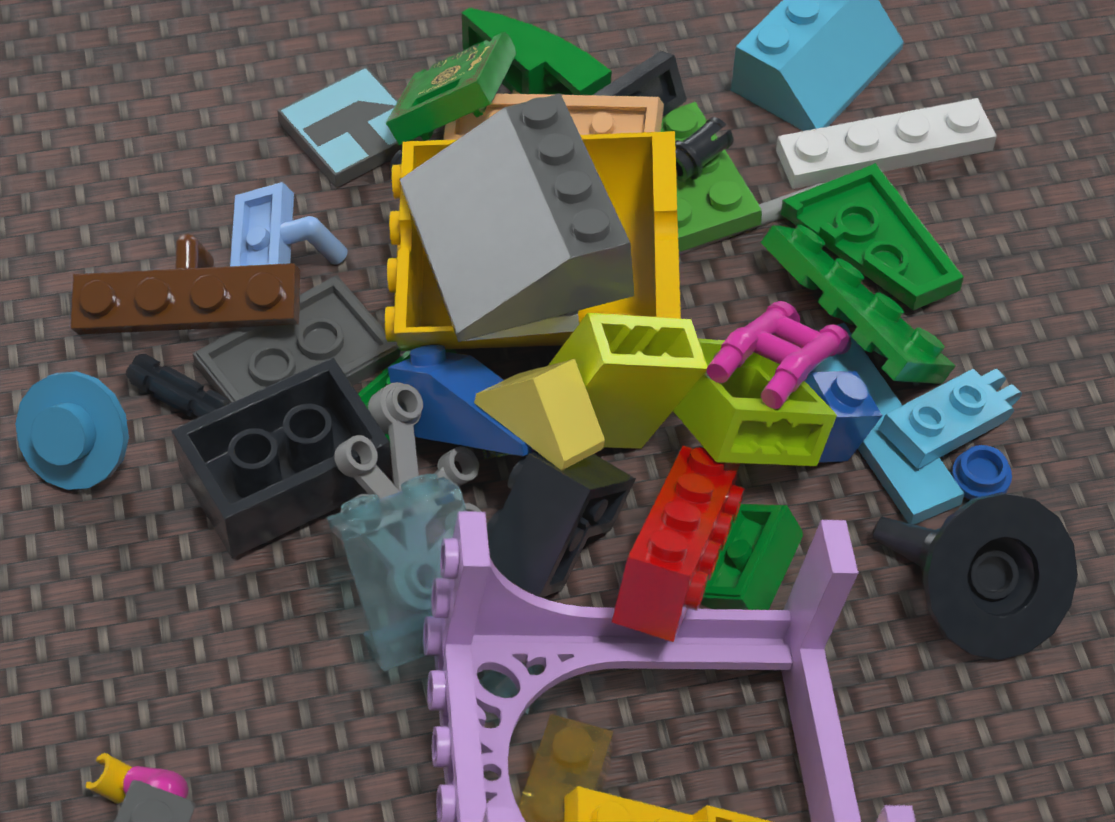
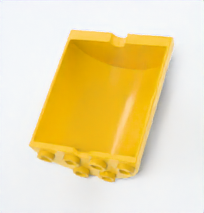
[385,131,681,351]

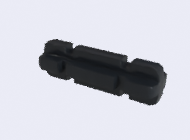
[126,354,229,418]

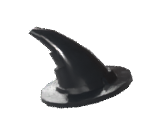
[873,492,1078,660]

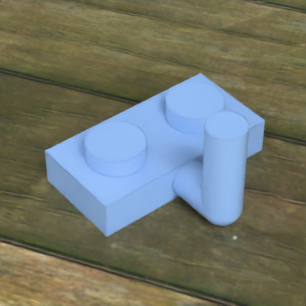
[230,182,347,266]

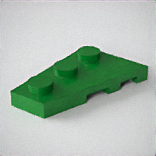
[780,163,964,310]

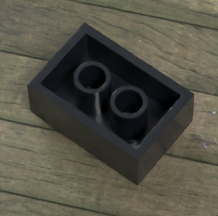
[171,357,393,558]

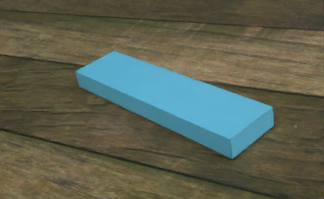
[808,323,964,525]

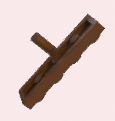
[71,234,300,335]

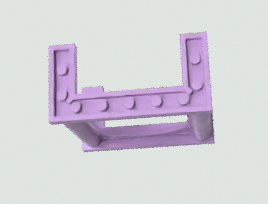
[423,511,916,822]

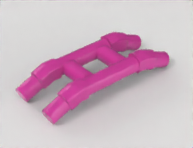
[707,301,852,409]

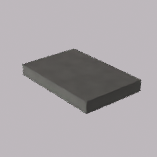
[193,275,400,404]

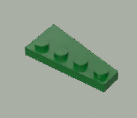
[760,225,956,384]

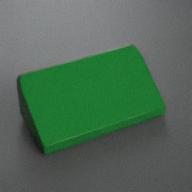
[700,504,803,610]

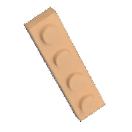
[443,93,664,140]

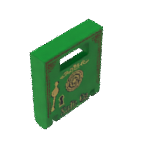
[385,32,516,145]

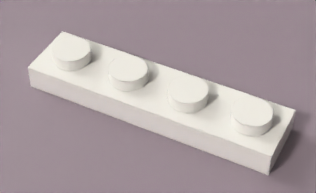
[776,98,997,189]

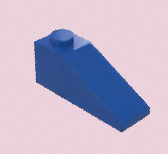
[388,345,535,456]

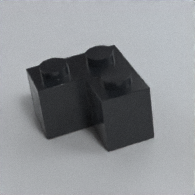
[486,452,636,597]

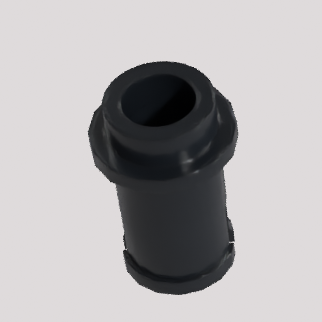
[675,117,734,181]

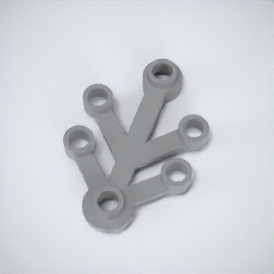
[335,382,481,611]

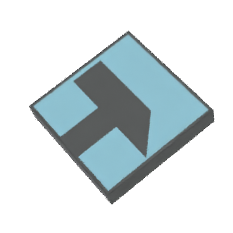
[277,66,423,188]

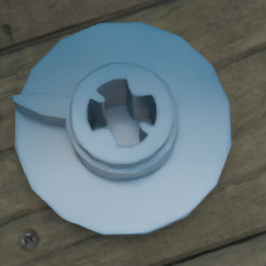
[15,371,129,490]

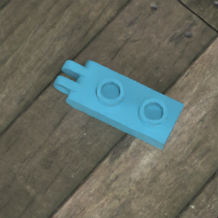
[879,369,1022,469]

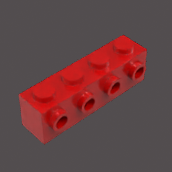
[612,446,745,642]

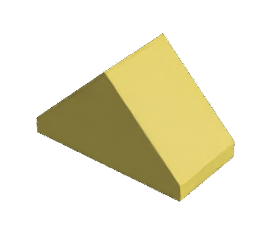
[474,359,605,471]

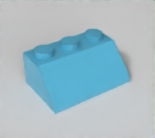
[731,0,904,131]

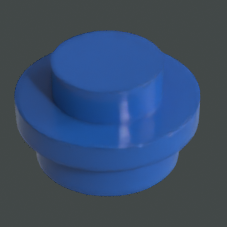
[951,445,1012,500]

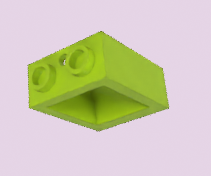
[673,339,837,466]

